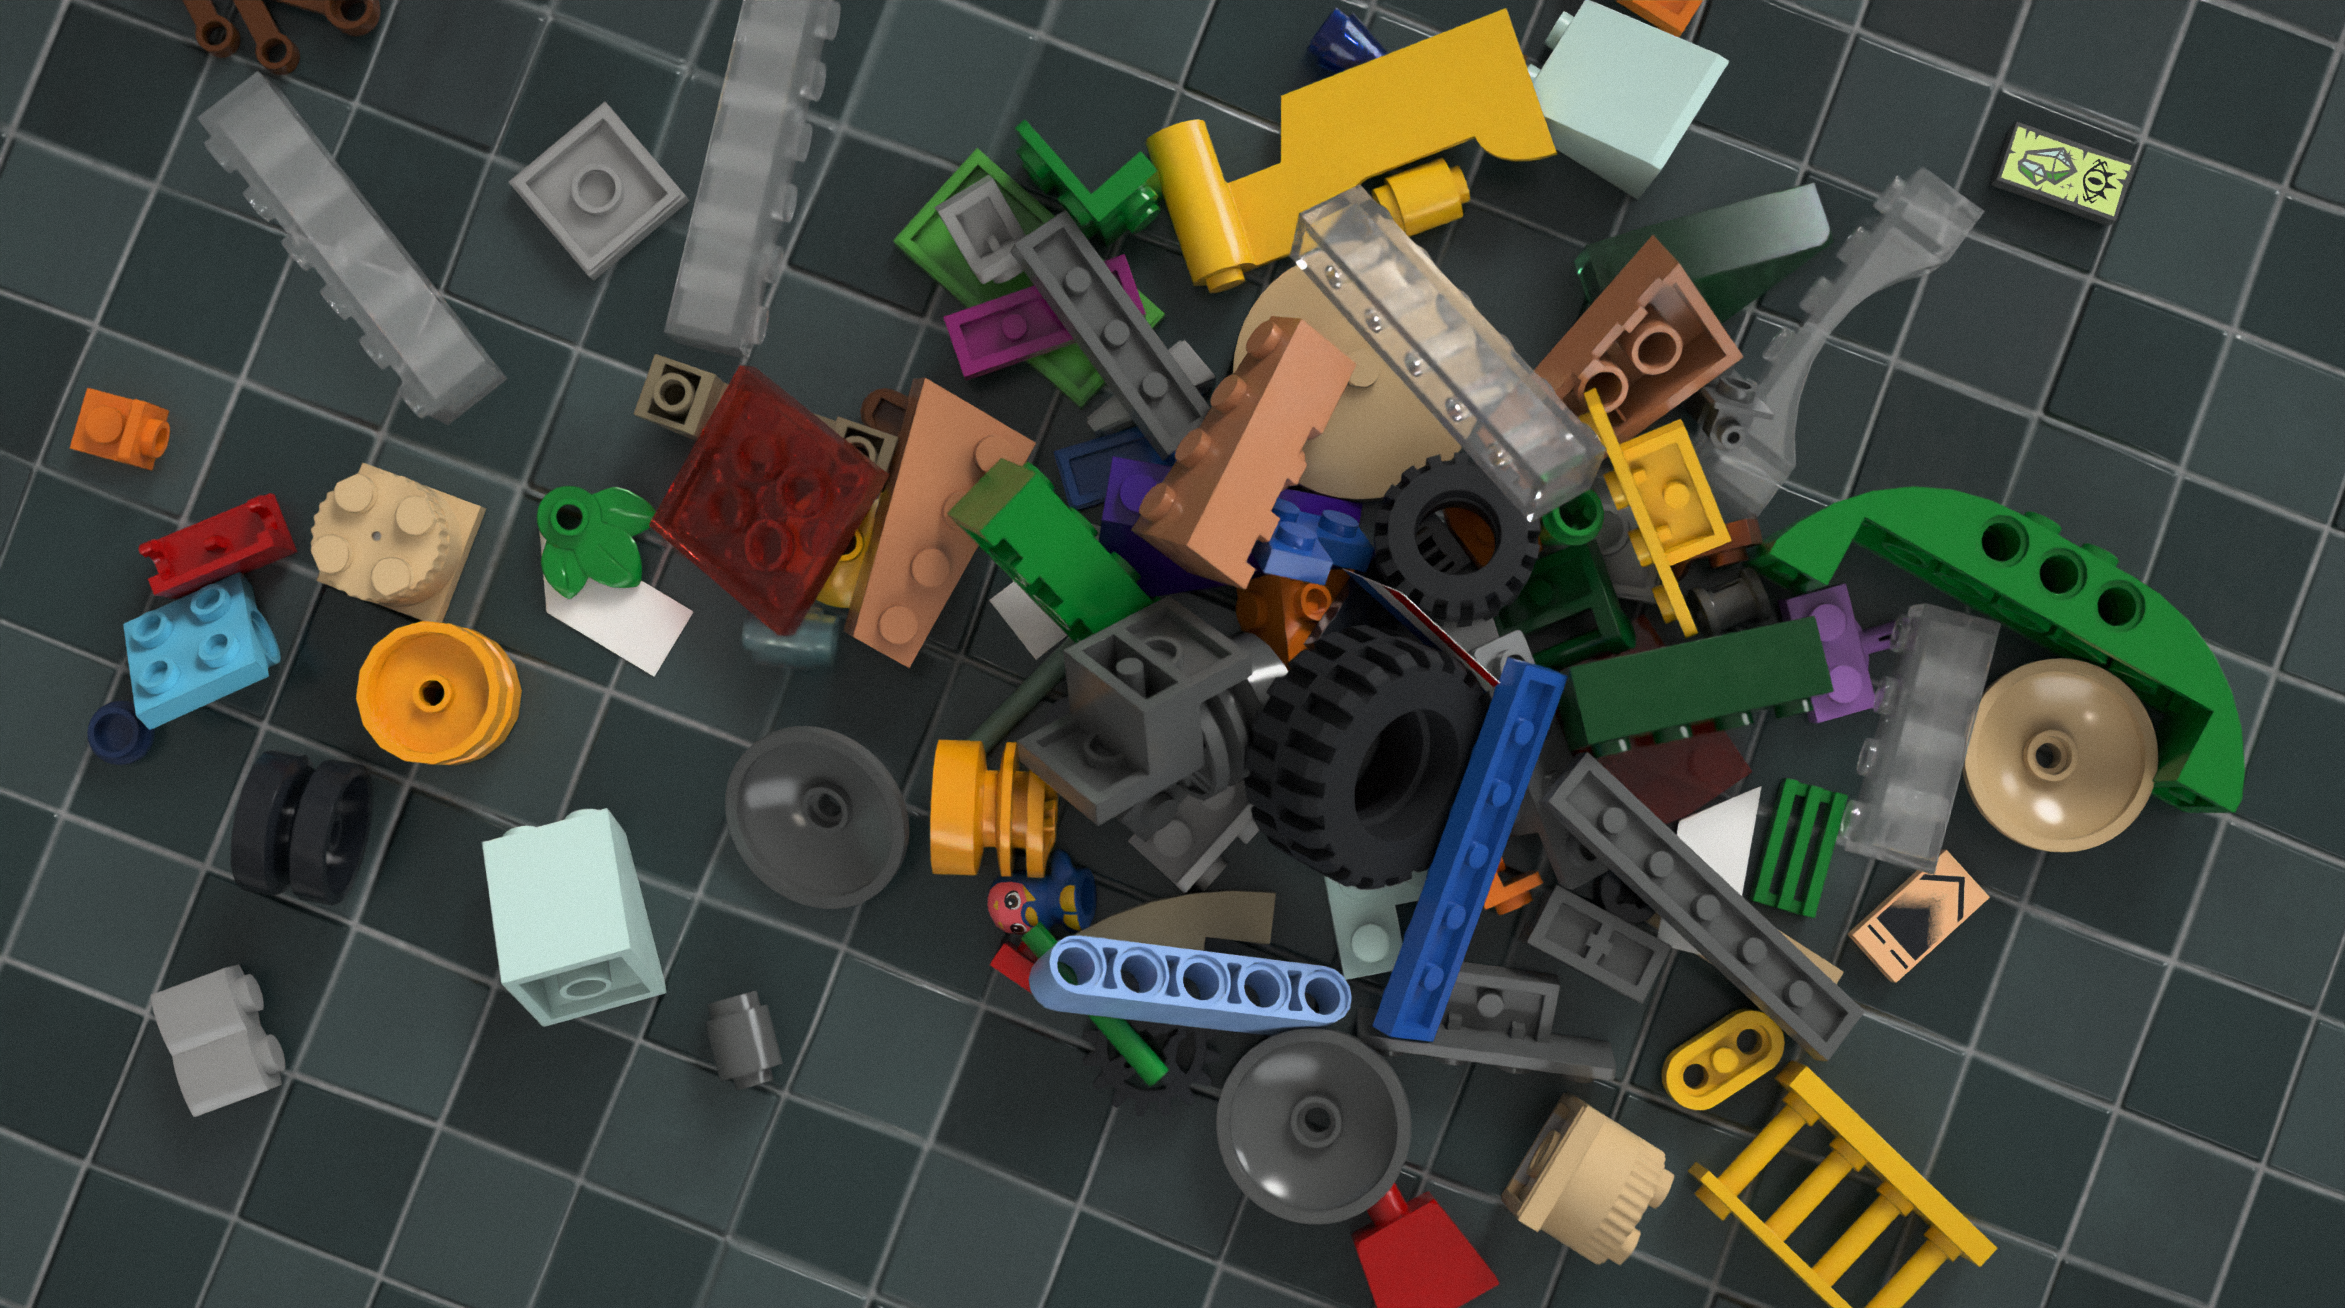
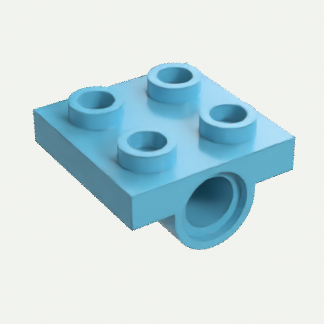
[123,572,281,730]

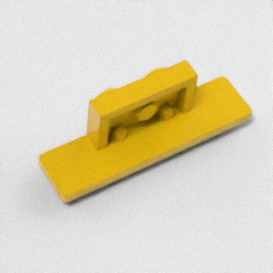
[1578,388,1732,638]

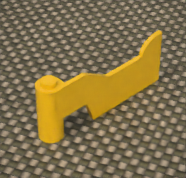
[1145,8,1557,293]

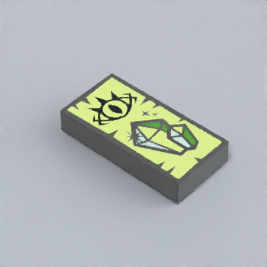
[1990,121,2136,226]

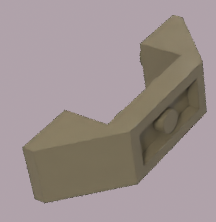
[634,354,900,499]

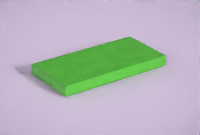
[893,148,1165,410]

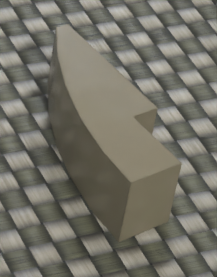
[1075,889,1276,951]

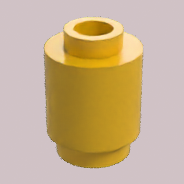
[1372,157,1470,238]

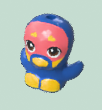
[987,849,1096,935]

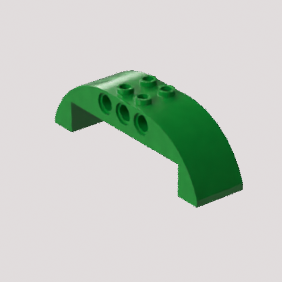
[1741,486,2245,813]

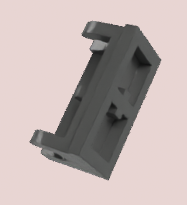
[1517,885,1672,1004]

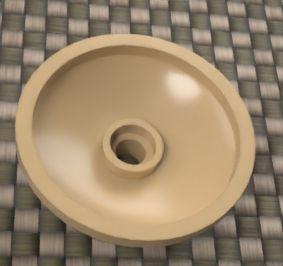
[1961,658,2158,852]

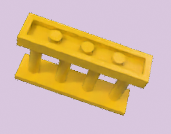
[1688,1060,1998,1308]

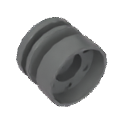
[1176,631,1288,801]

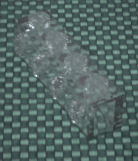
[1840,603,2001,875]

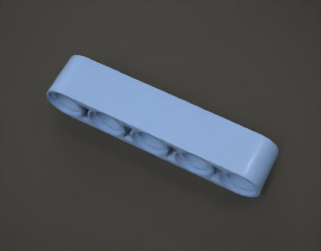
[1029,935,1352,1036]

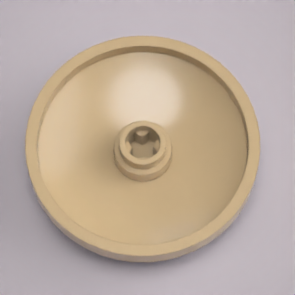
[1232,248,1486,502]

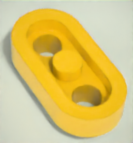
[1662,1009,1785,1110]

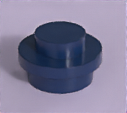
[87,701,155,765]

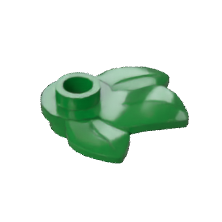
[537,486,658,599]

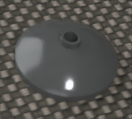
[725,726,909,909]
[1216,1027,1412,1225]

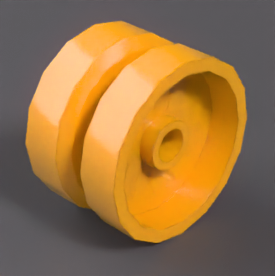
[356,621,522,766]

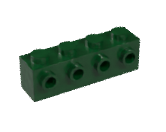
[1558,616,1834,759]

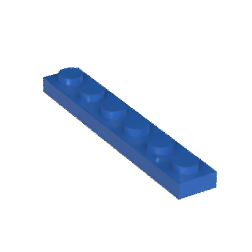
[1372,657,1568,1042]

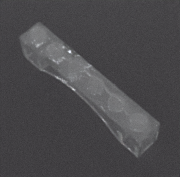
[1693,166,1985,520]

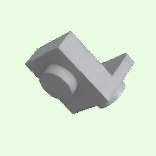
[934,175,1027,284]

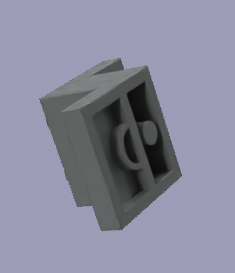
[1017,596,1252,826]

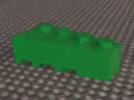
[947,458,1161,644]

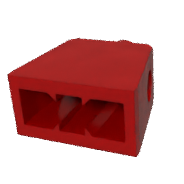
[1351,1183,1500,1308]

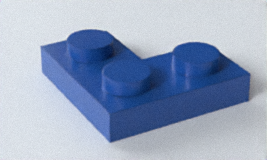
[1251,498,1374,586]

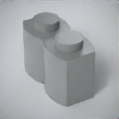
[151,965,285,1117]

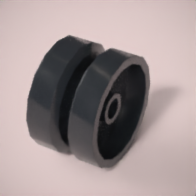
[231,749,373,906]

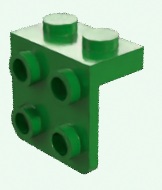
[1014,119,1164,248]

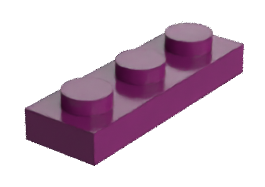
[943,254,1146,381]

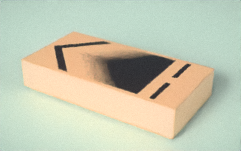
[1847,849,1990,983]

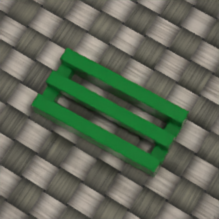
[1748,778,1848,918]

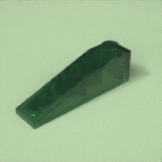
[1574,183,1834,325]

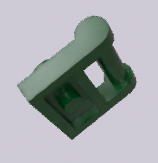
[1493,539,1636,672]

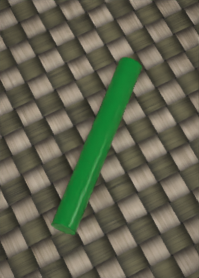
[1021,921,1169,1087]

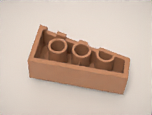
[1131,316,1357,589]
[843,378,1036,668]

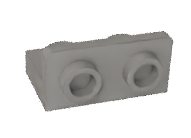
[1128,780,1259,894]

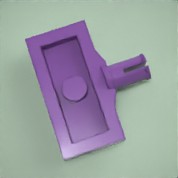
[1778,583,1903,723]

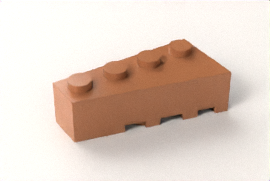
[1476,235,1743,511]

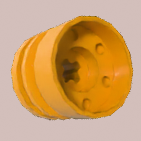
[930,740,1058,878]

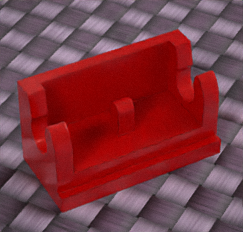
[139,493,297,600]

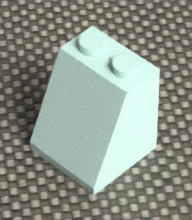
[1527,0,1729,200]
[482,808,667,1027]

